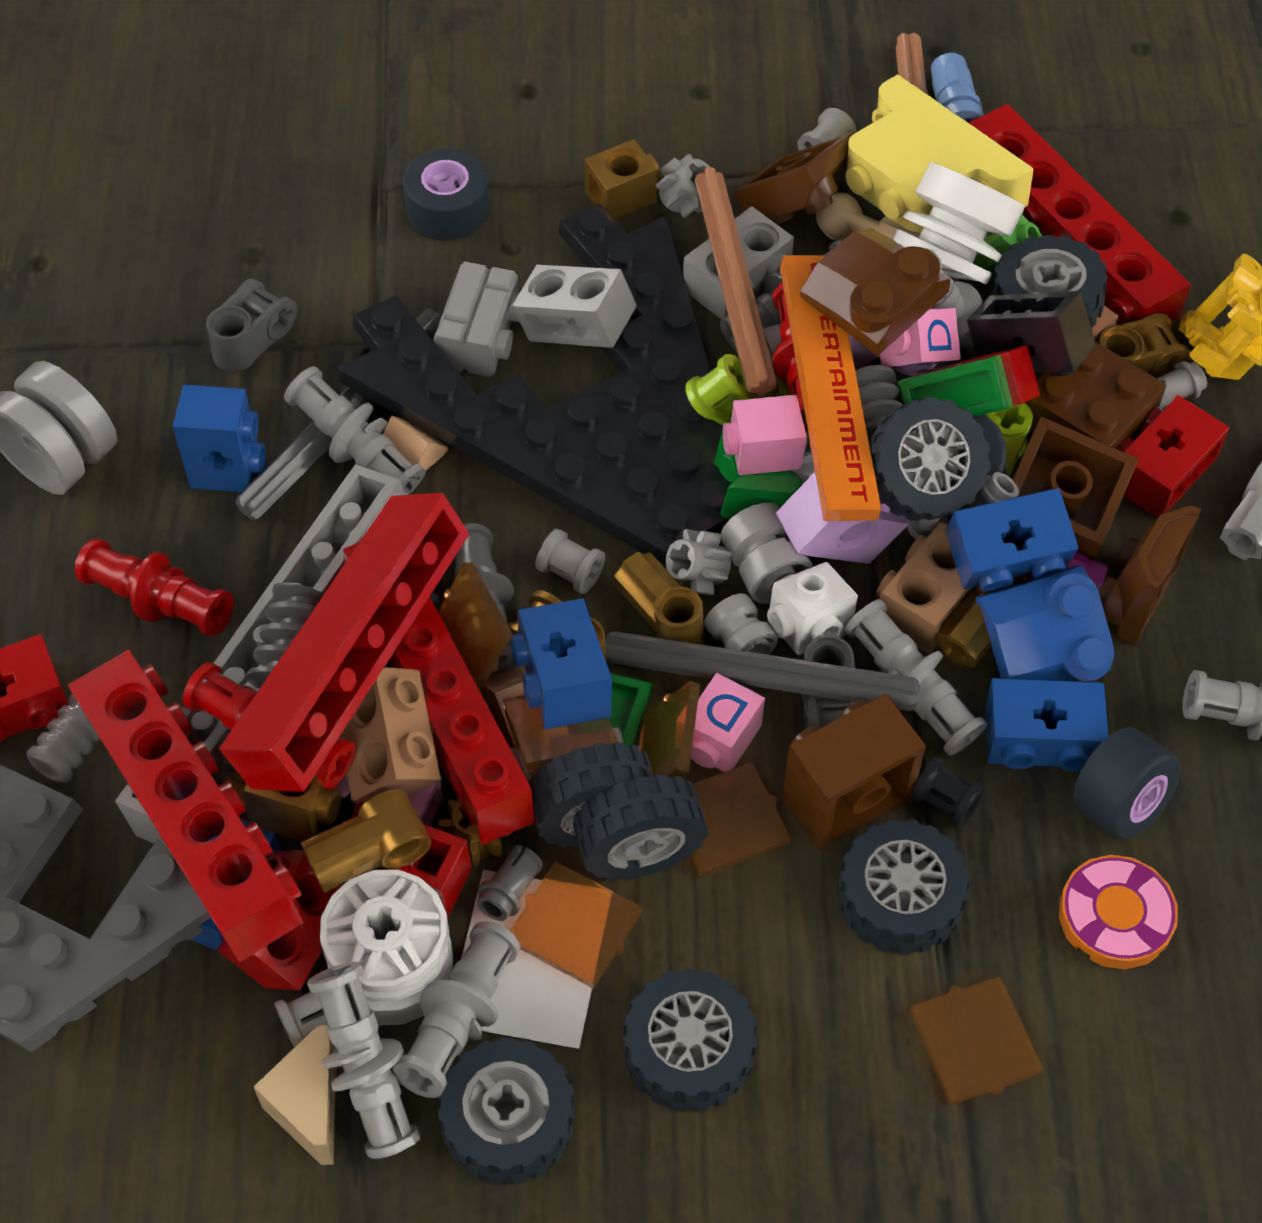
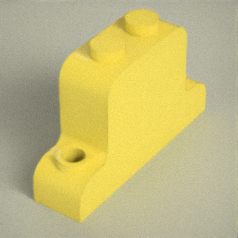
[845,75,1034,232]

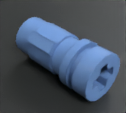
[930,53,984,123]

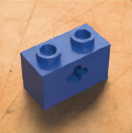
[172,384,266,492]
[945,488,1079,592]
[510,598,612,730]
[984,678,1109,772]

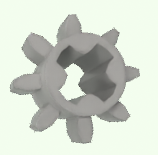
[656,154,709,217]
[666,529,731,596]

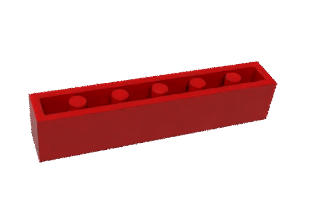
[219,493,469,792]

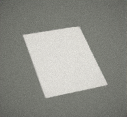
[461,870,612,1049]

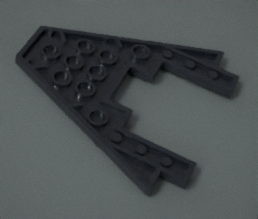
[339,203,732,564]

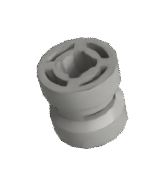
[704,593,778,655]

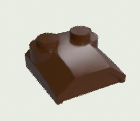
[733,131,855,224]
[800,228,950,356]
[1099,505,1201,646]

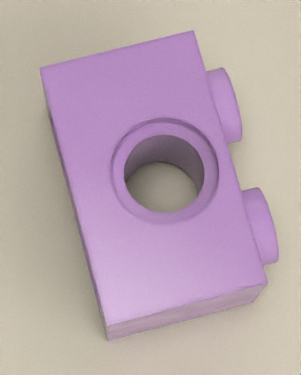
[776,472,909,564]

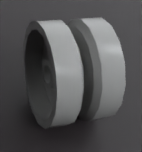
[0,361,118,495]

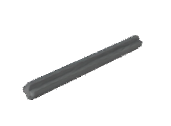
[235,308,442,520]
[605,631,921,711]

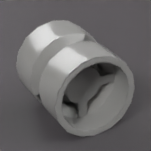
[721,503,813,604]

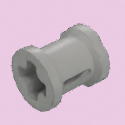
[797,108,857,151]
[535,529,605,594]
[274,992,328,1048]

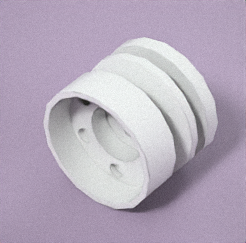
[893,162,1025,285]
[320,869,453,1025]

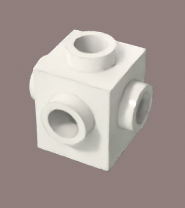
[767,562,858,655]

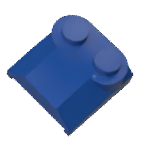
[975,565,1114,682]

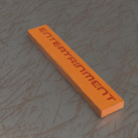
[780,255,881,521]

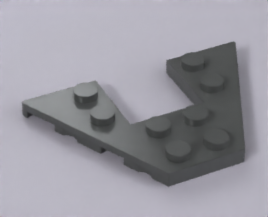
[0,765,245,1053]

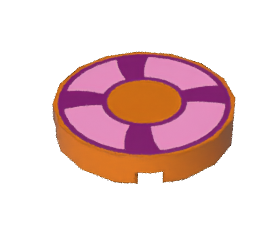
[1059,855,1178,970]

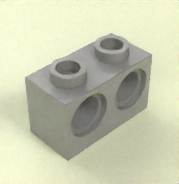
[683,206,794,319]
[512,265,637,348]

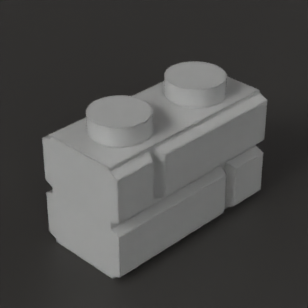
[434,262,520,377]

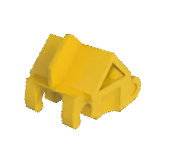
[1179,254,1262,380]

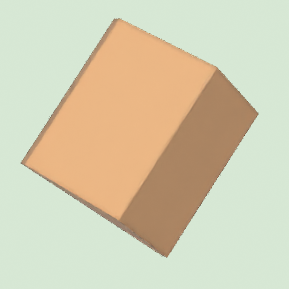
[383,416,449,471]

